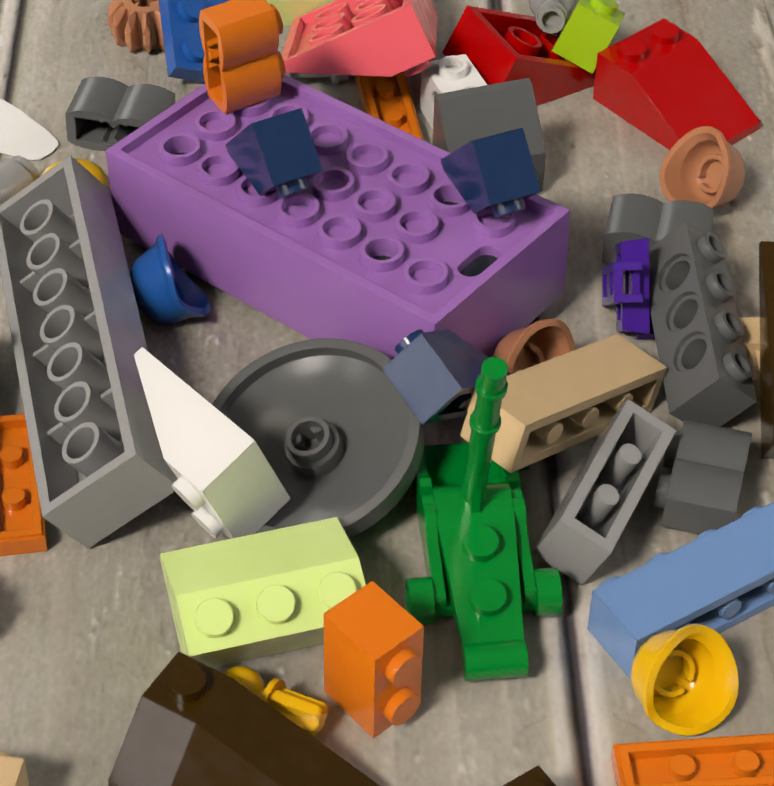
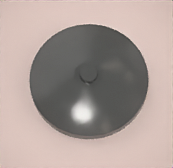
[212,338,425,539]

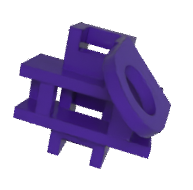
[602,238,655,340]

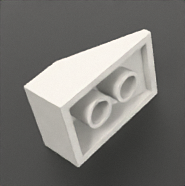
[134,347,291,539]

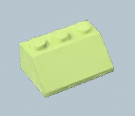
[160,517,366,668]

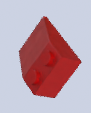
[442,6,596,106]
[593,18,761,150]

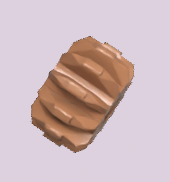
[107,0,165,54]

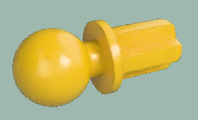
[223,666,328,737]

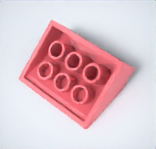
[281,0,438,77]

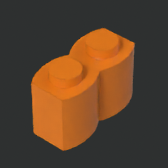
[199,0,286,114]

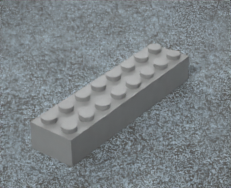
[0,155,178,548]

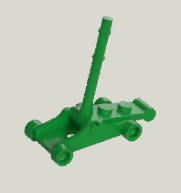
[405,357,563,681]

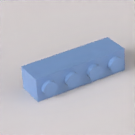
[587,502,774,679]

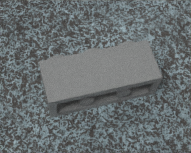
[533,399,676,585]

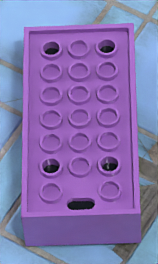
[105,75,570,360]

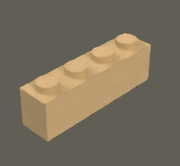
[460,334,667,473]

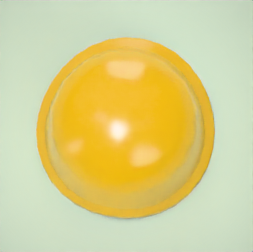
[630,624,739,736]

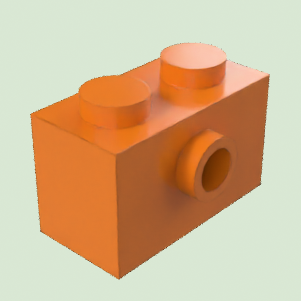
[323,581,424,739]

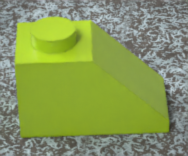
[552,0,625,74]

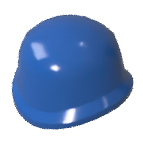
[130,234,211,325]

